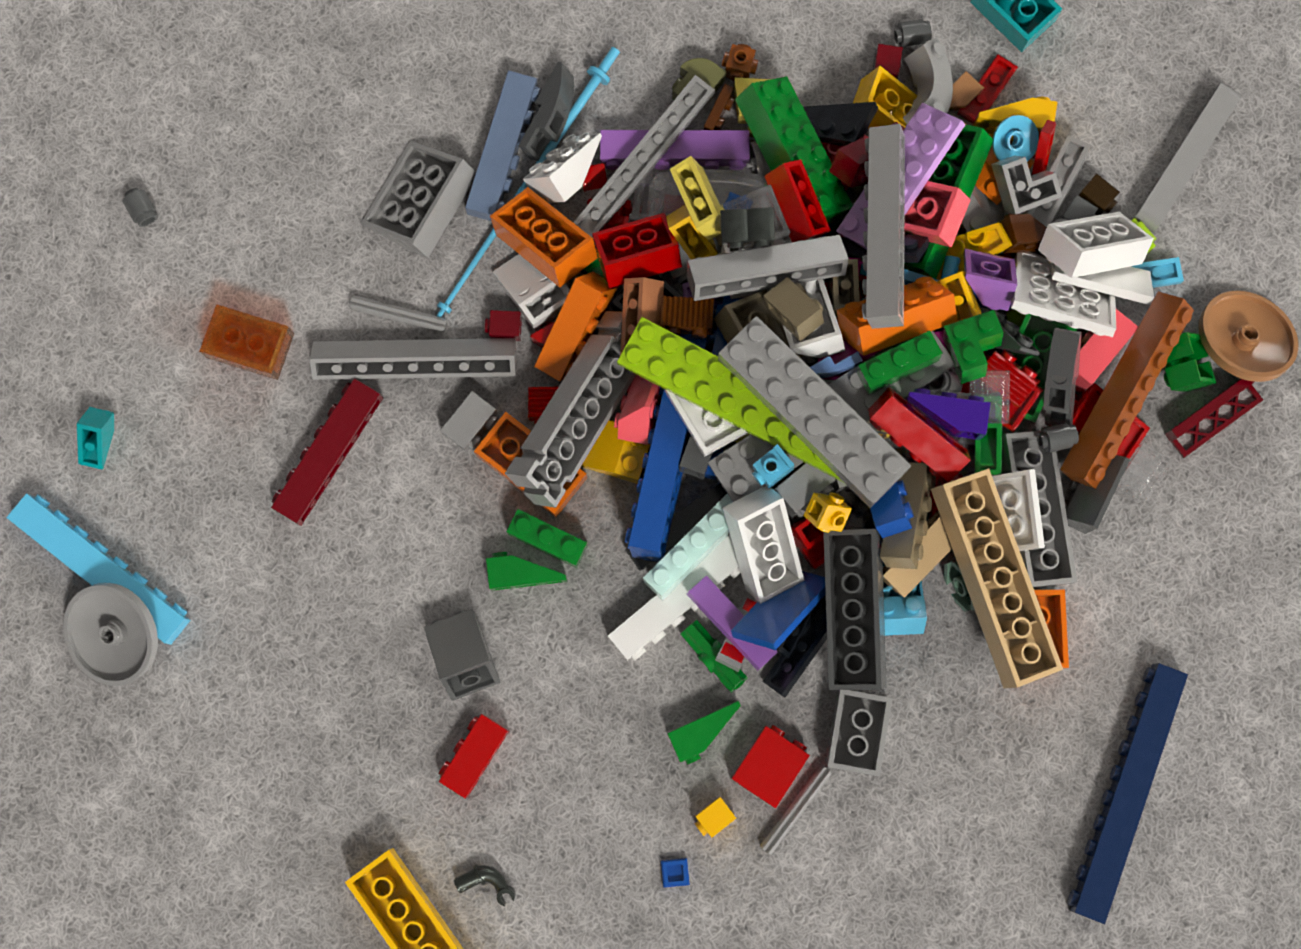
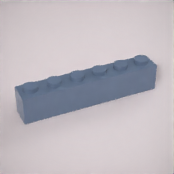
[465,70,541,221]

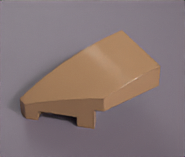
[949,71,984,111]

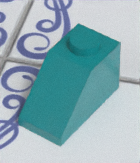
[77,407,115,470]

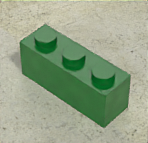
[856,330,943,396]
[506,509,588,568]

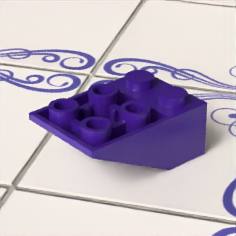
[905,388,991,440]

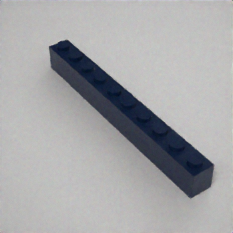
[1068,663,1188,924]

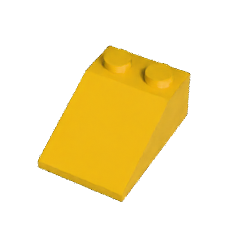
[853,66,917,129]
[972,96,1058,141]
[581,420,650,484]

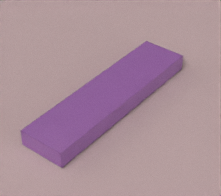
[686,576,777,671]

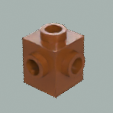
[722,44,759,81]

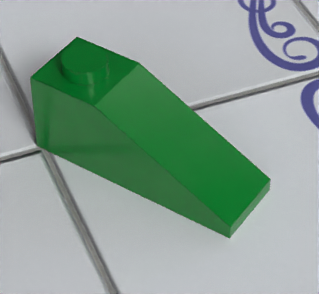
[486,552,567,591]
[667,701,741,765]

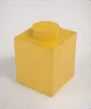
[694,796,736,838]

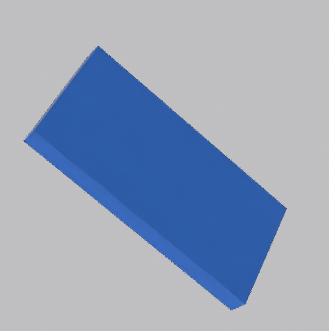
[731,571,826,650]

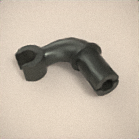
[454,865,516,906]

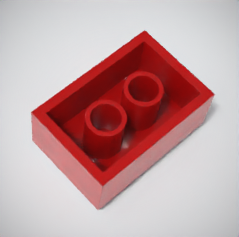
[592,212,682,288]

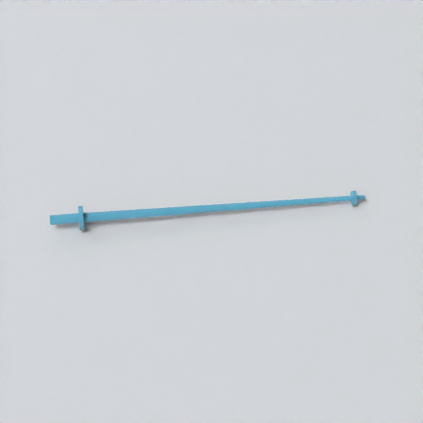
[437,47,620,317]

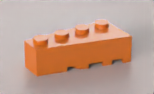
[534,272,619,381]

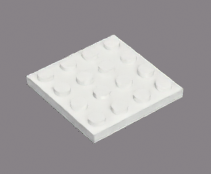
[1011,252,1116,337]

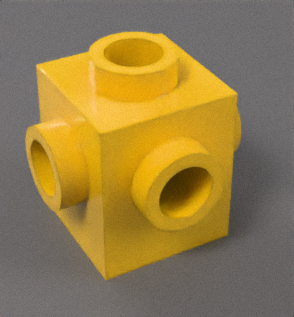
[803,492,852,533]

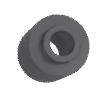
[894,19,932,47]
[122,188,157,227]
[1037,423,1079,453]

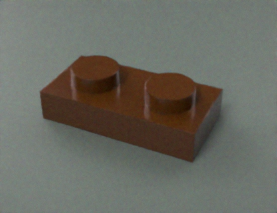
[703,84,736,130]

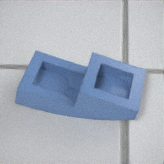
[810,351,863,378]

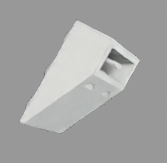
[523,132,602,203]
[492,254,570,332]

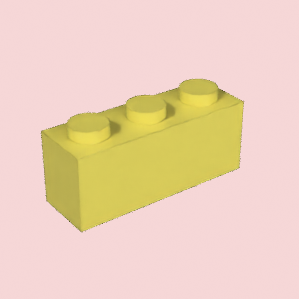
[670,156,722,241]

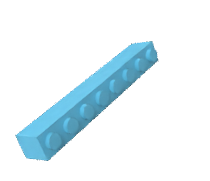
[6,493,191,645]

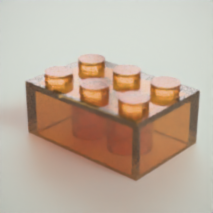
[199,304,295,380]

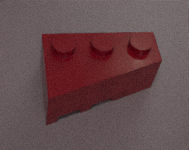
[829,122,905,187]

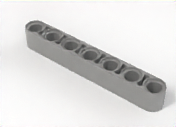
[1132,82,1242,233]

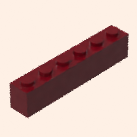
[271,378,383,526]

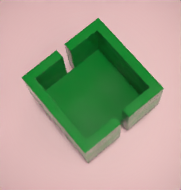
[1164,332,1216,392]

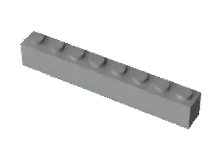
[862,124,905,329]
[309,338,517,380]

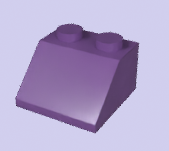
[963,249,1018,311]

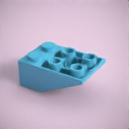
[882,561,927,636]

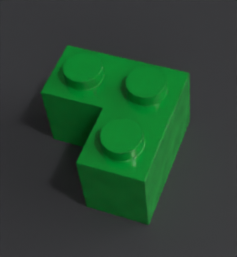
[943,310,1004,384]

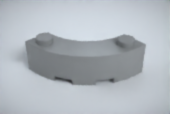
[903,37,953,124]

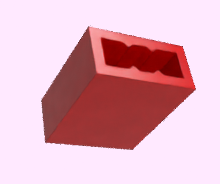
[731,724,810,809]

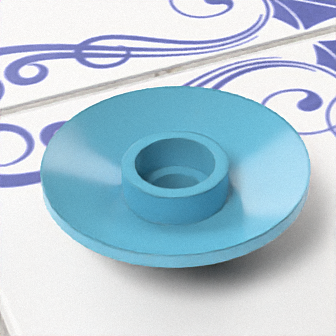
[992,115,1039,162]

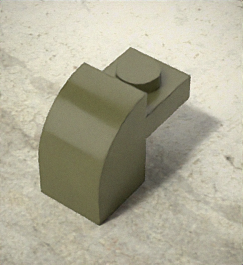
[671,58,727,100]

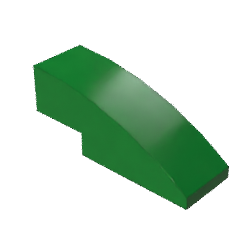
[975,394,1002,475]

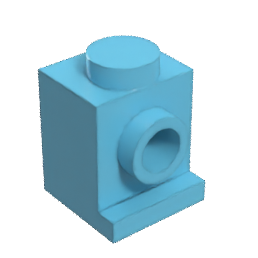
[752,444,794,488]

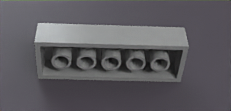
[1001,431,1077,589]

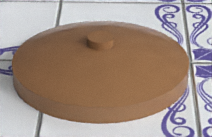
[1198,291,1299,382]

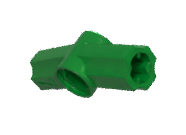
[680,620,748,693]

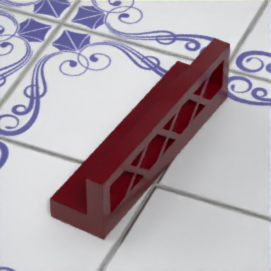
[1165,379,1264,458]

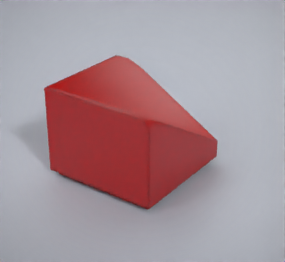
[583,163,607,192]
[530,322,555,348]

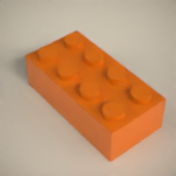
[490,187,598,287]
[836,277,958,356]
[474,412,587,517]

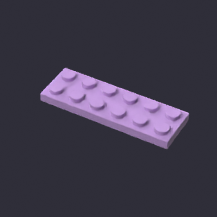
[836,103,965,249]

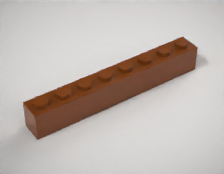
[1060,291,1194,489]

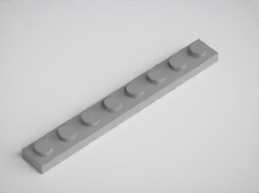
[573,75,715,237]

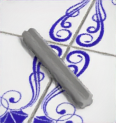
[349,296,447,332]
[760,765,831,855]

